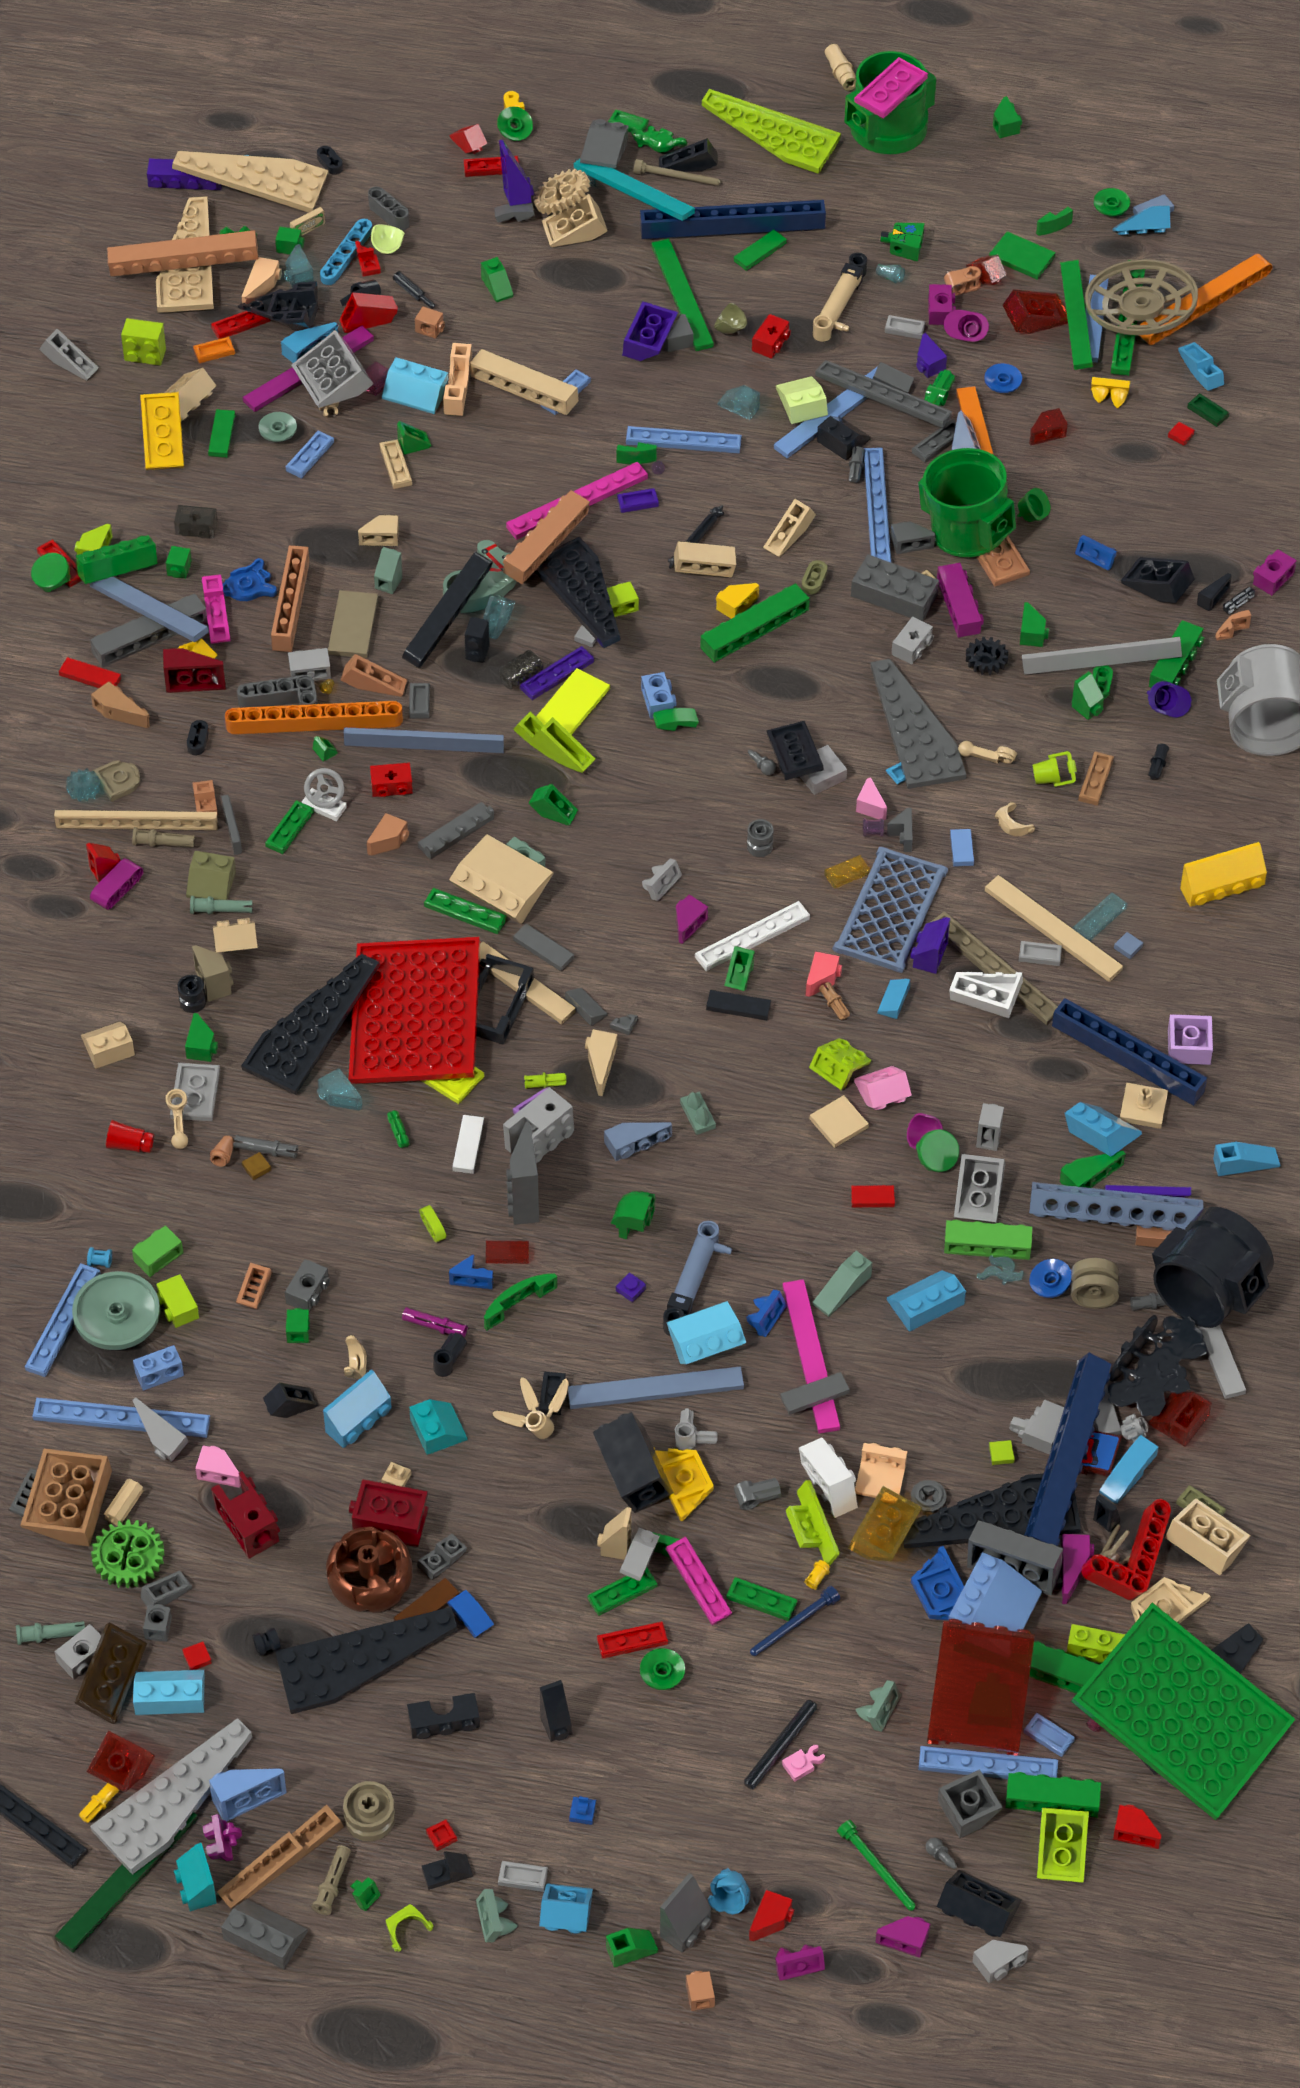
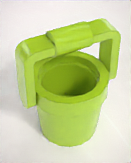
[1032,751,1077,787]

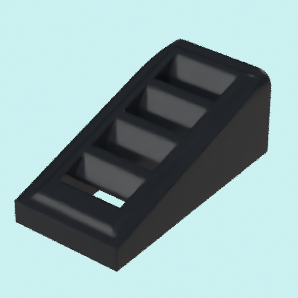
[1197,573,1232,611]
[1093,1494,1120,1532]

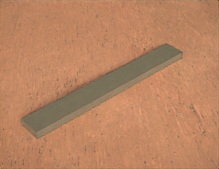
[931,911,1058,1025]

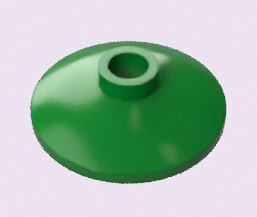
[497,106,533,141]
[1093,188,1130,216]
[640,1648,685,1690]

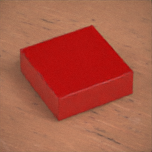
[1168,422,1195,446]
[182,1642,212,1670]
[426,1819,457,1851]

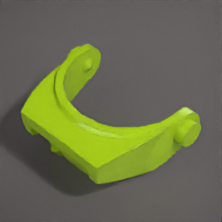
[385,1904,434,1952]

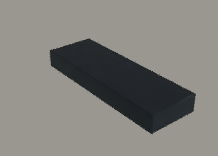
[706,990,771,1021]

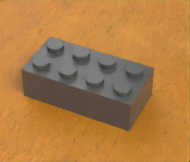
[851,554,939,621]
[967,1520,1063,1596]

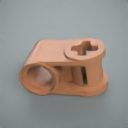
[944,266,981,296]

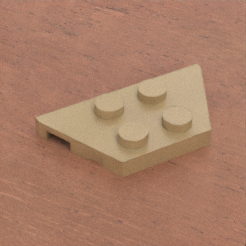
[1131,1577,1210,1624]

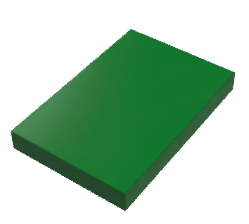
[989,231,1056,280]

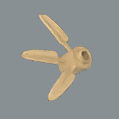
[493,1377,569,1439]

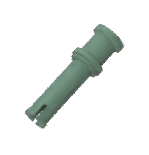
[190,896,253,915]
[16,1621,85,1645]

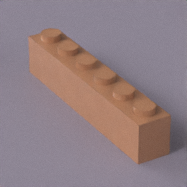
[503,490,590,584]
[271,545,310,652]

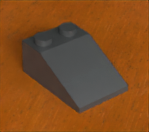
[580,119,629,168]
[660,1873,712,1953]

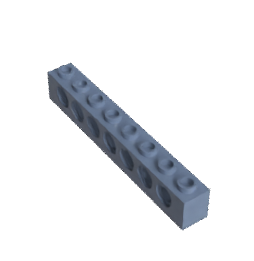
[1029,1182,1203,1231]

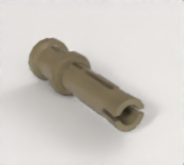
[132,827,195,848]
[311,1845,351,1915]

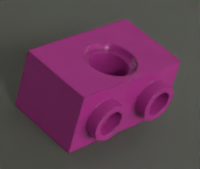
[928,284,956,325]
[1253,549,1297,596]

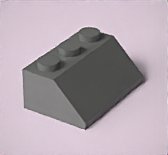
[221,1899,308,1969]

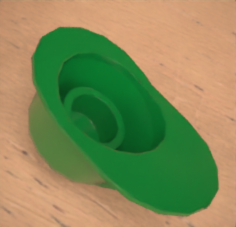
[1016,488,1051,522]

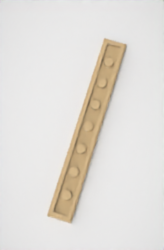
[54,810,218,830]
[985,875,1123,982]

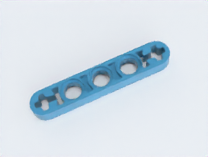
[320,219,372,285]

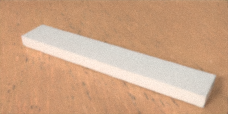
[695,901,810,971]

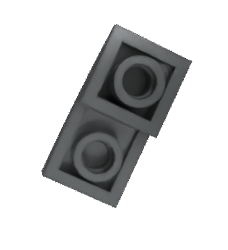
[494,203,535,223]
[417,1534,467,1580]

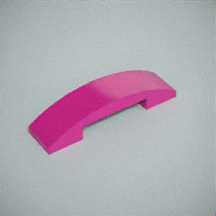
[202,575,230,644]

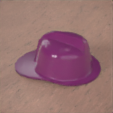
[944,310,989,342]

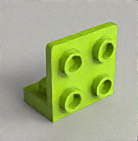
[809,1038,871,1090]

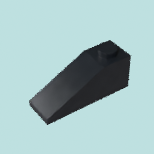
[659,138,718,172]
[540,1680,572,1742]

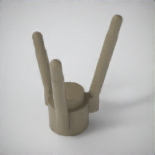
[1100,1524,1130,1565]

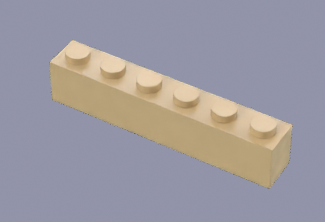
[469,349,578,415]

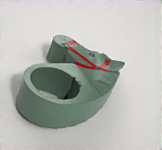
[443,540,517,613]

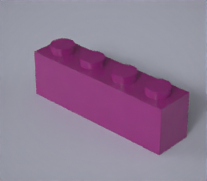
[937,563,984,638]

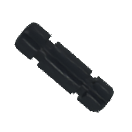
[1223,586,1255,614]

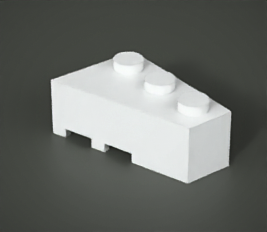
[799,1438,858,1518]

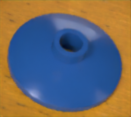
[984,363,1022,393]
[1029,1259,1072,1298]

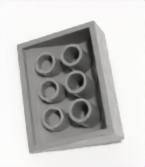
[292,330,374,408]

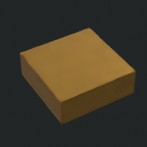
[242,1152,271,1180]

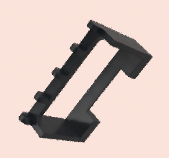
[476,954,535,1045]

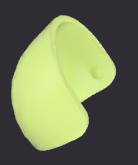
[371,224,405,254]

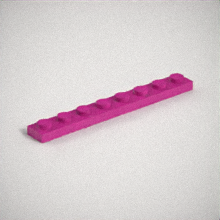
[506,462,648,540]

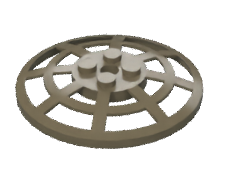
[1085,259,1198,335]

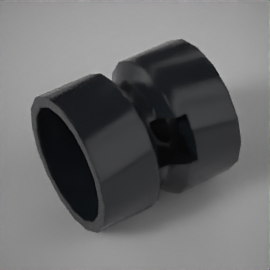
[177,974,206,1013]

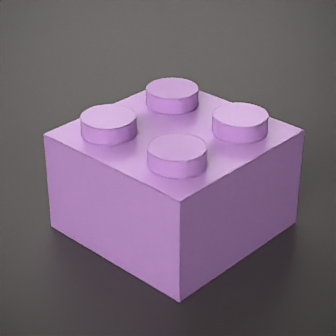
[1168,1015,1213,1065]

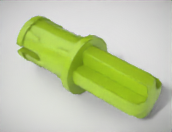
[524,1072,567,1089]

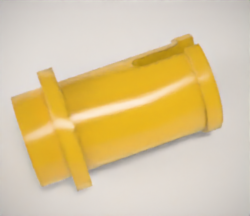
[804,1560,830,1590]

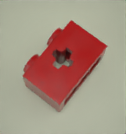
[752,314,791,359]
[370,762,413,797]

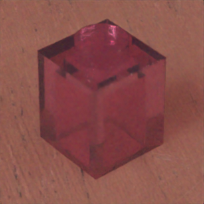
[365,361,389,396]

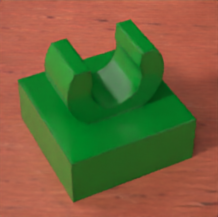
[350,1877,381,1911]

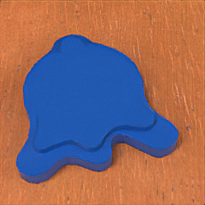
[222,558,277,601]

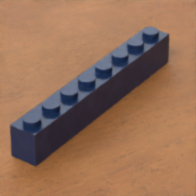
[1052,998,1207,1106]

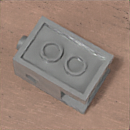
[503,1087,574,1163]

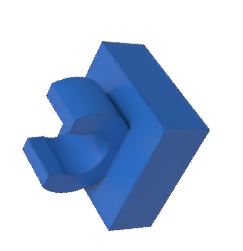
[569,1796,596,1825]

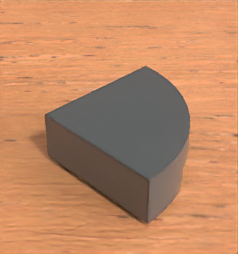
[610,1014,638,1035]

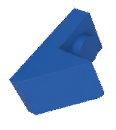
[449,1255,493,1289]

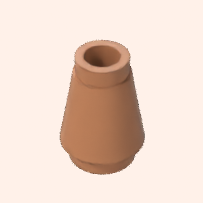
[210,1136,235,1167]

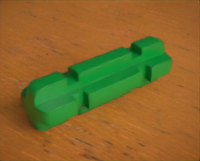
[387,1110,410,1148]

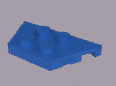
[911,1546,964,1620]

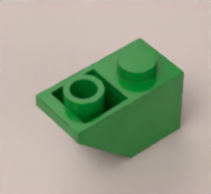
[993,96,1022,139]
[606,1928,658,1968]

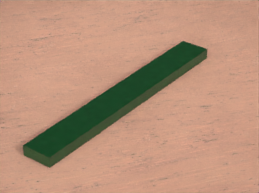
[55,1812,198,1953]

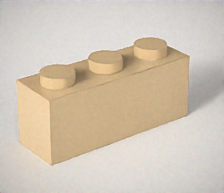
[674,541,736,577]

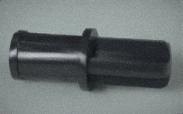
[1148,743,1169,780]

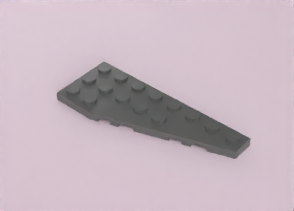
[870,659,966,789]

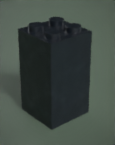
[593,1412,674,1513]

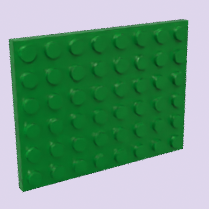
[1071,1602,1295,1820]

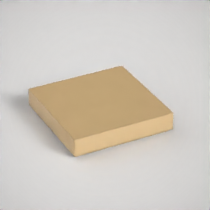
[810,1095,869,1148]

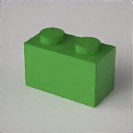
[132,1225,183,1277]

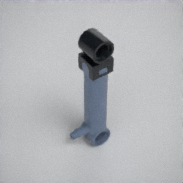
[663,1221,732,1336]

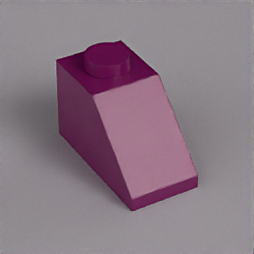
[676,894,708,944]
[875,1916,930,1958]

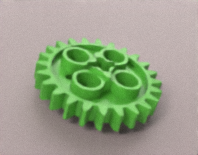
[91,1519,165,1588]

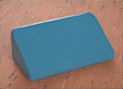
[877,979,910,1019]

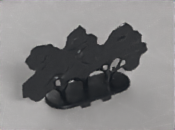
[1108,1315,1207,1416]

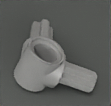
[675,1408,718,1451]

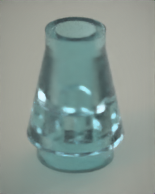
[876,264,905,283]

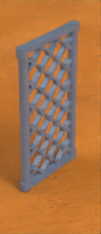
[832,847,948,973]

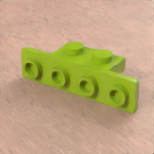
[785,1480,839,1565]

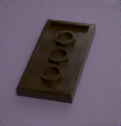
[74,1622,147,1724]

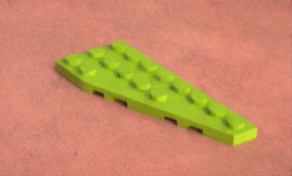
[702,89,841,174]

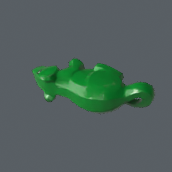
[630,126,688,153]

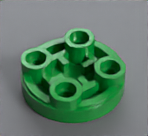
[31,553,71,592]
[916,1129,959,1172]

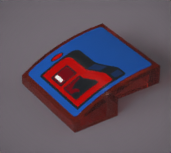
[1080,1431,1122,1477]

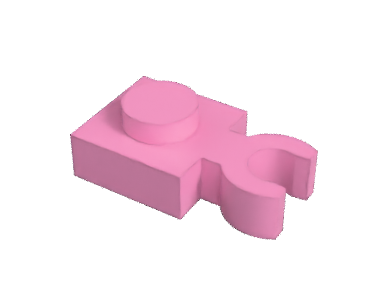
[782,1745,825,1782]

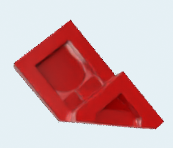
[355,241,381,277]

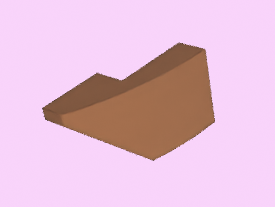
[1215,610,1251,640]

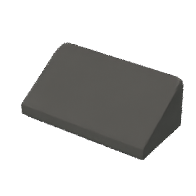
[565,988,607,1026]

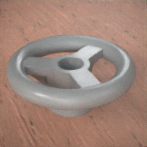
[304,768,344,808]

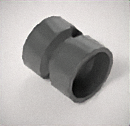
[747,819,774,857]

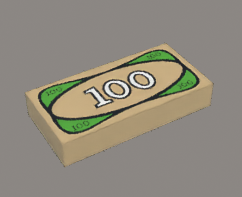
[290,207,325,235]

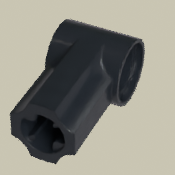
[433,1332,467,1377]

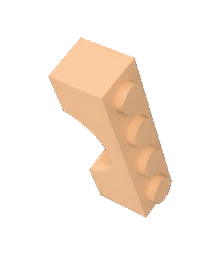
[443,343,472,416]

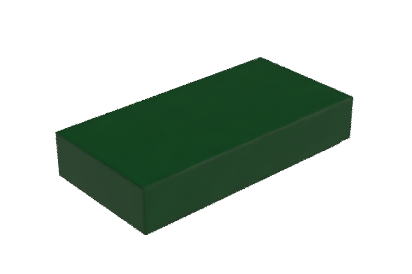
[1187,393,1229,427]

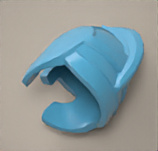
[708,1868,750,1915]

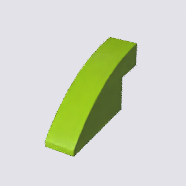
[513,712,595,773]

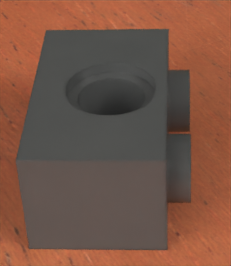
[285,1259,330,1312]

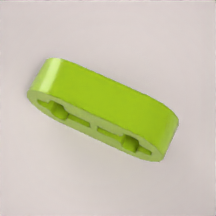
[419,1205,446,1243]

